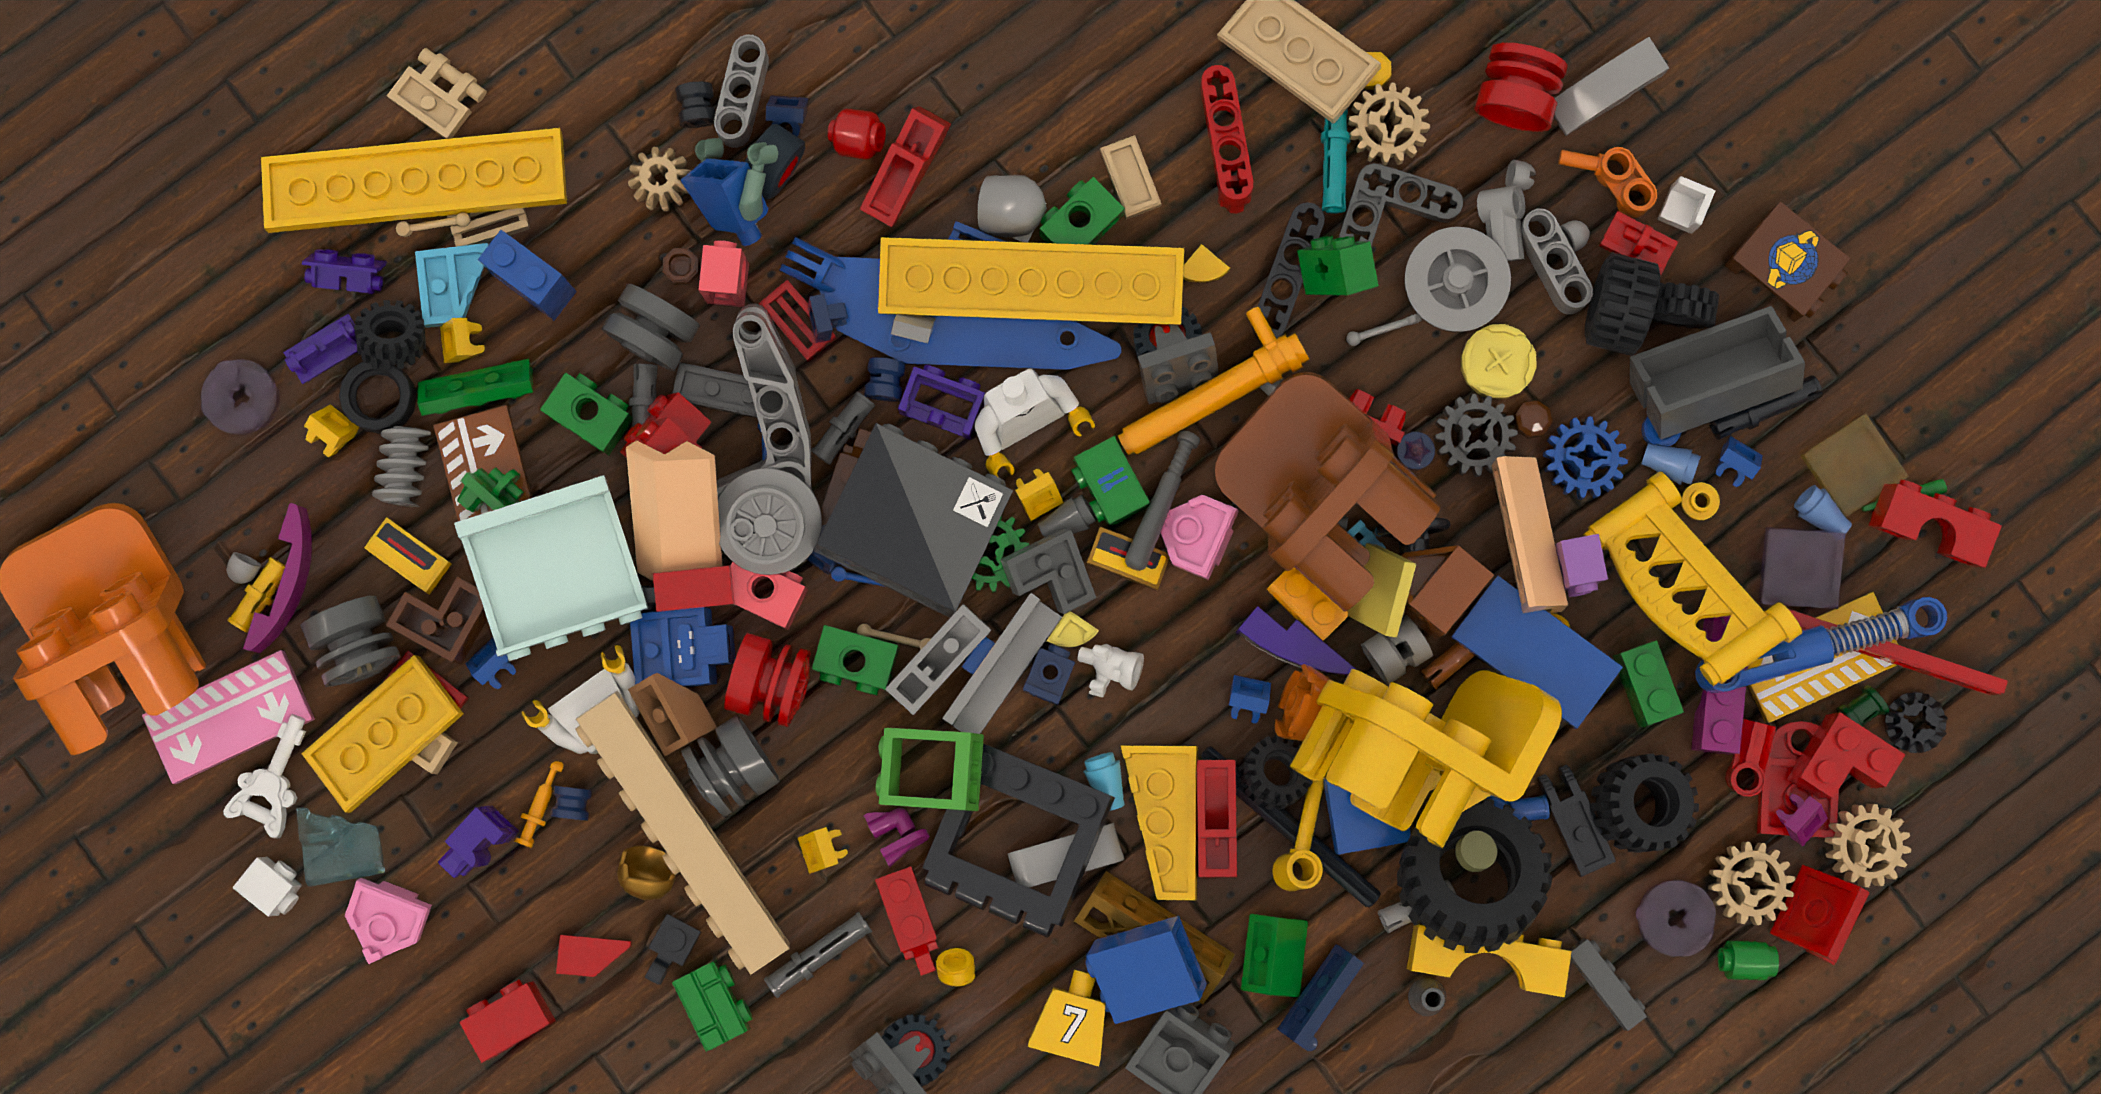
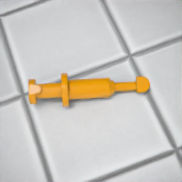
[514,761,563,848]

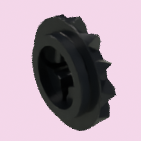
[1885,692,1948,753]

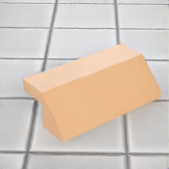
[626,441,722,581]
[1491,456,1568,614]

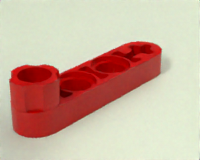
[1200,65,1253,214]

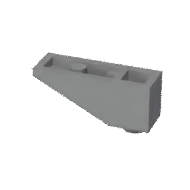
[885,604,991,715]

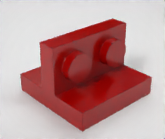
[1770,865,1870,965]

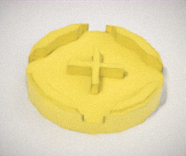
[1461,324,1537,399]

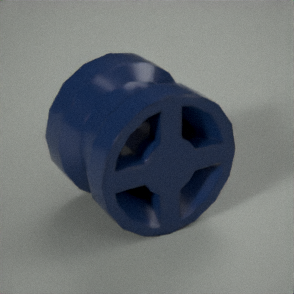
[550,786,592,821]

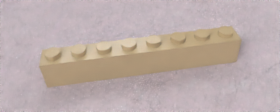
[575,690,790,975]

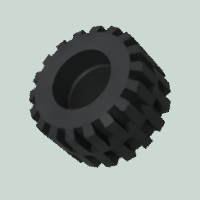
[1585,252,1660,356]
[1590,754,1699,853]

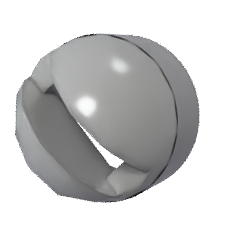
[1505,159,1536,191]
[1560,220,1590,252]
[226,552,261,584]

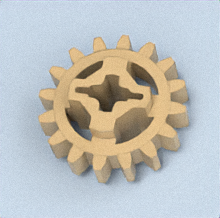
[1347,83,1430,166]
[1825,803,1911,887]
[1708,842,1795,925]

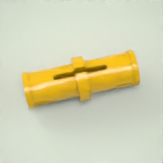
[228,557,285,633]

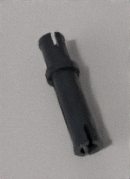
[1709,375,1823,440]

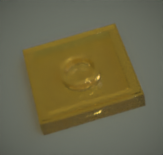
[1801,414,1908,517]

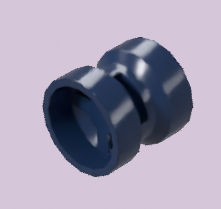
[864,357,906,402]

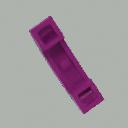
[243,503,312,653]

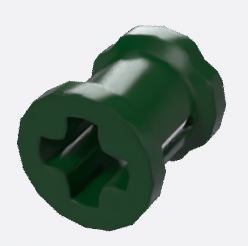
[1836,685,1889,727]

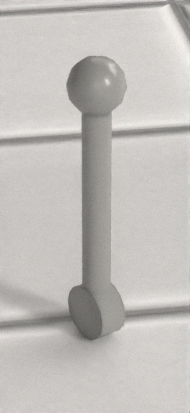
[1346,314,1422,346]

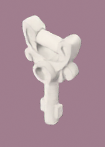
[223,714,306,839]

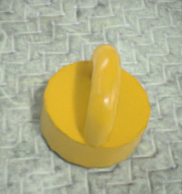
[936,948,975,986]

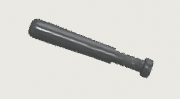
[1125,431,1200,571]

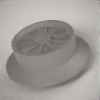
[1405,227,1511,332]
[718,468,822,575]

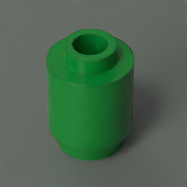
[1718,940,1779,981]

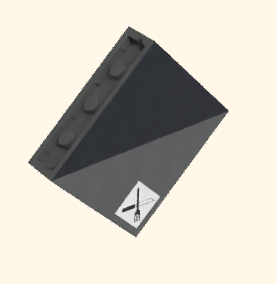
[813,423,1013,618]

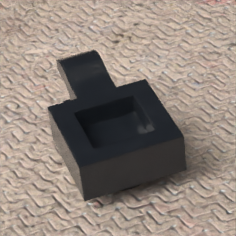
[645,914,702,985]

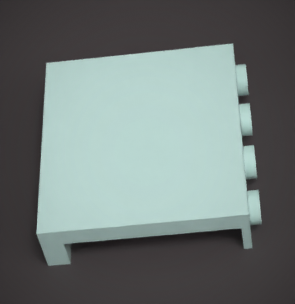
[454,475,648,661]

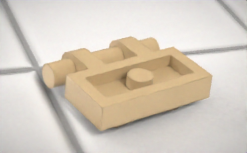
[387,48,487,139]

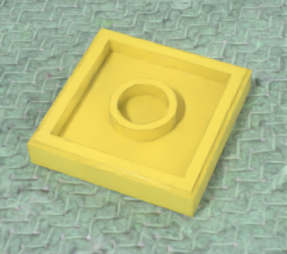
[1348,543,1416,638]

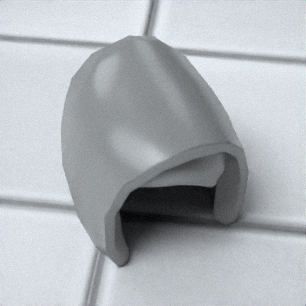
[978,174,1047,238]

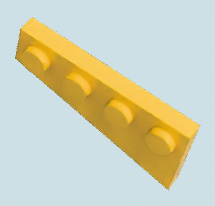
[1121,746,1198,900]

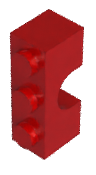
[1868,479,2002,568]

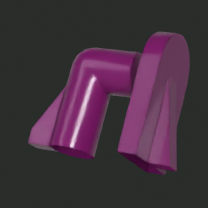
[864,807,930,867]

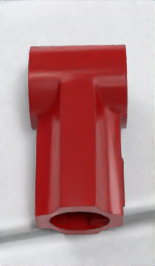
[1725,719,1776,797]

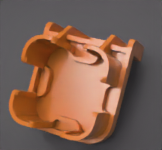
[0,503,206,755]

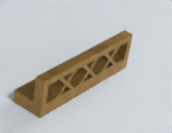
[1074,871,1235,1005]

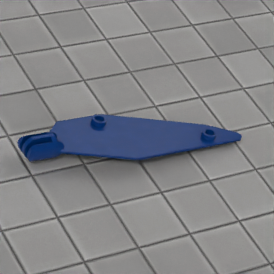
[779,237,1121,370]

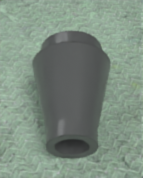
[1038,495,1097,538]
[1408,978,1447,1016]

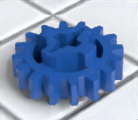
[1543,416,1628,500]

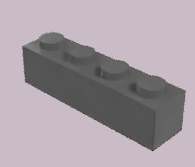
[1569,938,1647,1031]

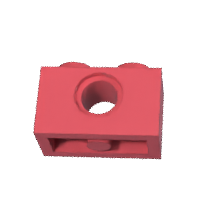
[698,241,749,307]
[731,562,808,630]

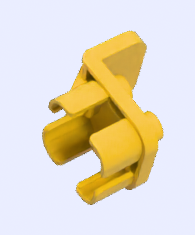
[1290,669,1562,848]

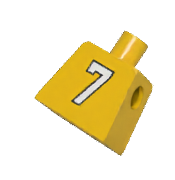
[1028,969,1106,1066]

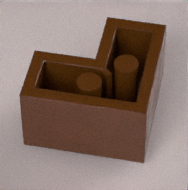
[386,577,487,665]

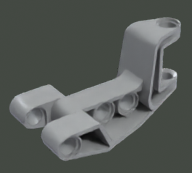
[717,304,812,500]

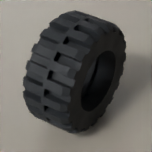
[1397,798,1552,954]

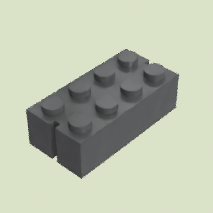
[1630,306,1805,440]

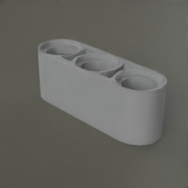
[714,34,769,148]
[1521,208,1593,315]
[1007,823,1124,888]

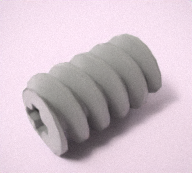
[372,426,431,507]

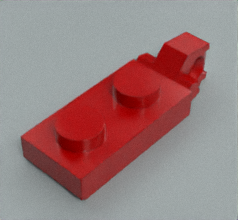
[875,866,938,976]

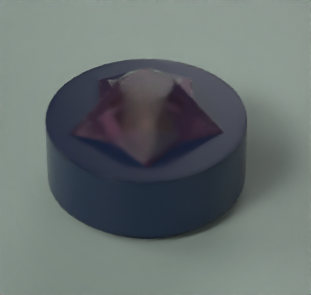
[1396,432,1435,471]

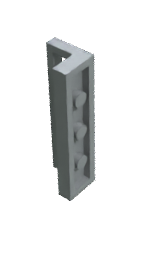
[942,593,1062,734]

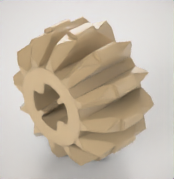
[628,147,691,211]

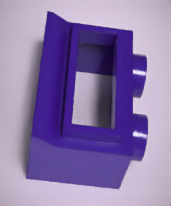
[898,365,985,440]

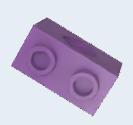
[1555,534,1608,597]

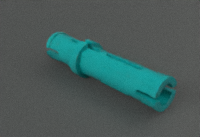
[1321,108,1350,213]

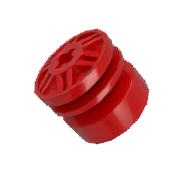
[1474,43,1568,132]
[724,633,811,728]

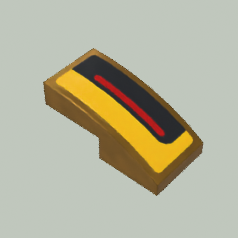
[1087,527,1170,591]

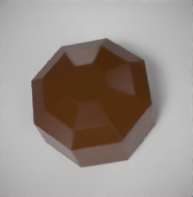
[663,248,699,285]
[1513,400,1552,439]

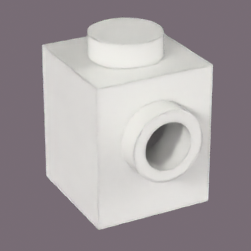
[233,857,302,917]

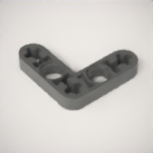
[1338,163,1463,246]

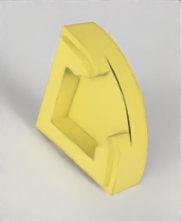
[1047,611,1099,648]

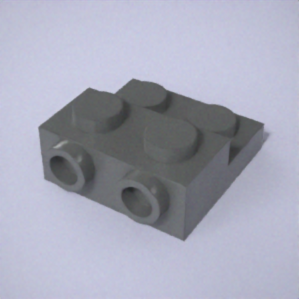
[1125,1003,1235,1094]

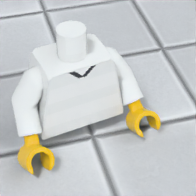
[975,369,1095,477]
[522,645,640,754]

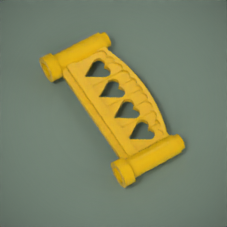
[1583,471,1802,686]

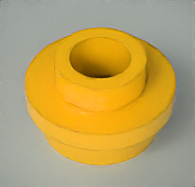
[1681,482,1720,520]

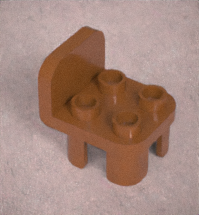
[1215,372,1441,612]

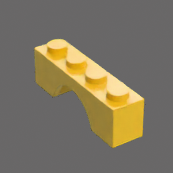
[1407,924,1572,997]

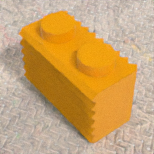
[1267,568,1348,641]

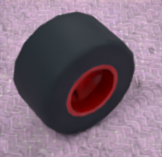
[745,124,805,199]

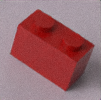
[459,979,556,1063]

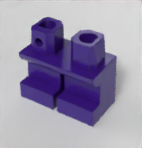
[438,805,519,878]

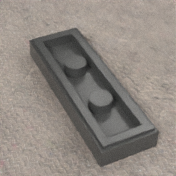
[673,362,783,418]

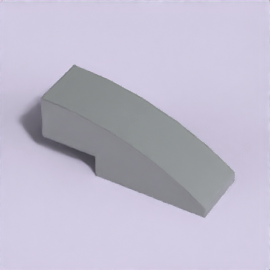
[1554,37,1669,136]

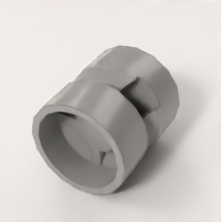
[1361,615,1433,685]

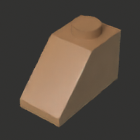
[628,673,717,756]

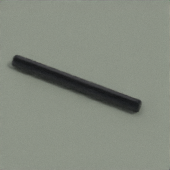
[1198,746,1381,908]

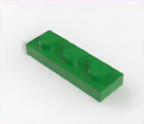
[418,359,533,416]

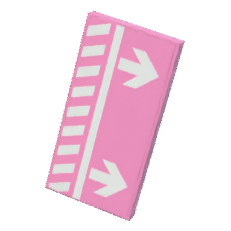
[142,650,315,784]

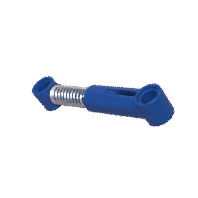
[1695,597,1947,693]

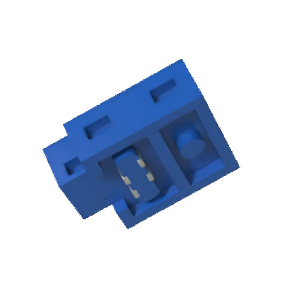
[630,607,736,687]

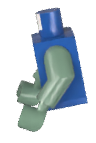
[681,138,778,246]

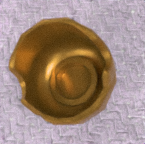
[617,845,676,900]

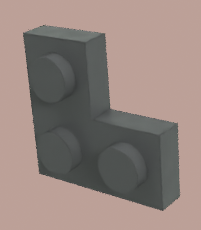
[1000,528,1096,614]

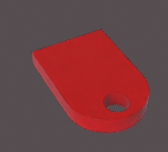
[1757,721,1839,838]

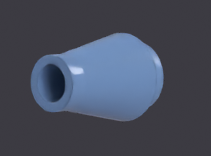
[1641,443,1701,485]
[1794,485,1852,540]

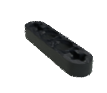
[1252,202,1325,340]

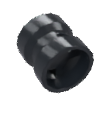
[675,81,716,128]

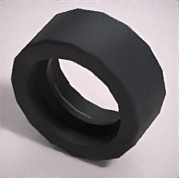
[339,361,417,434]

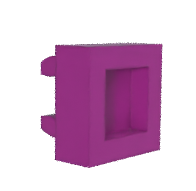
[1776,794,1828,847]

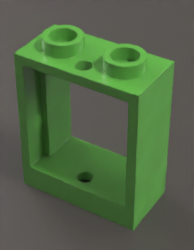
[876,728,984,811]

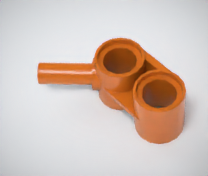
[1558,147,1657,218]

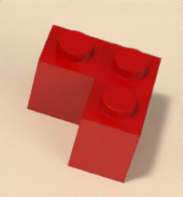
[620,392,712,458]
[1787,712,1905,800]

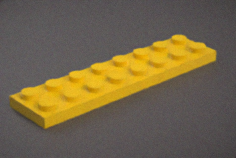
[261,128,567,233]
[878,237,1184,325]

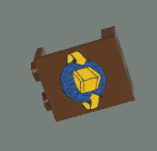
[1724,201,1851,322]

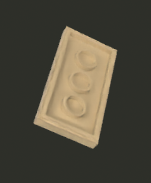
[1217,0,1381,124]

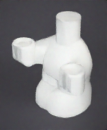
[1078,644,1144,697]

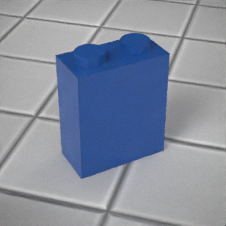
[478,230,577,321]
[1086,915,1207,1024]

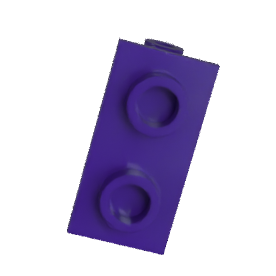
[302,249,387,294]
[283,314,358,384]

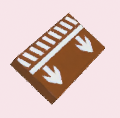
[433,405,532,570]

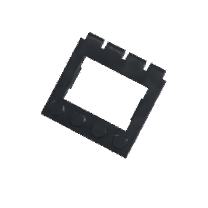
[922,744,1115,938]

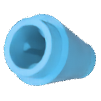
[1083,752,1125,811]

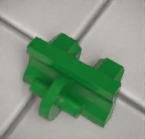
[457,467,524,512]

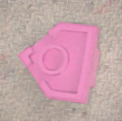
[1161,495,1239,580]
[345,878,432,964]

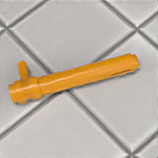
[1118,307,1310,455]

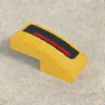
[364,517,452,595]

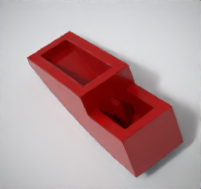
[860,106,951,227]
[1197,760,1237,878]

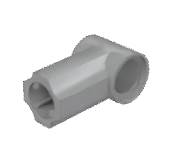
[1477,185,1525,261]

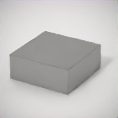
[891,314,936,344]

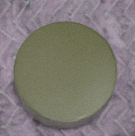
[1455,831,1497,872]

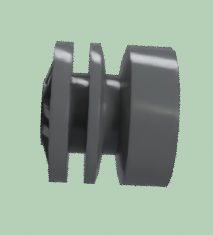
[300,596,401,687]
[681,715,781,818]

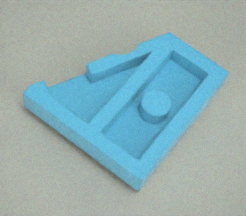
[415,243,489,328]

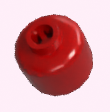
[828,108,886,160]

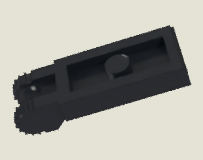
[1537,764,1616,877]

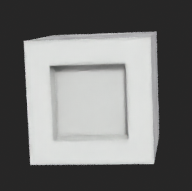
[1657,177,1716,234]

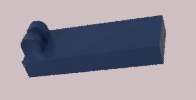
[1277,944,1364,1051]

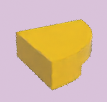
[1183,244,1230,283]

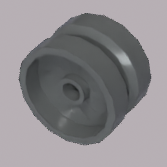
[601,284,700,371]

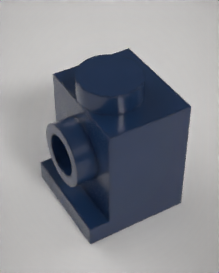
[1023,644,1075,706]

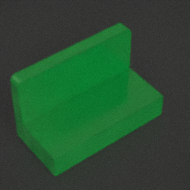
[1241,914,1308,997]

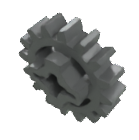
[1433,394,1518,477]

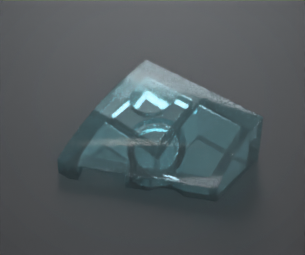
[296,807,385,887]

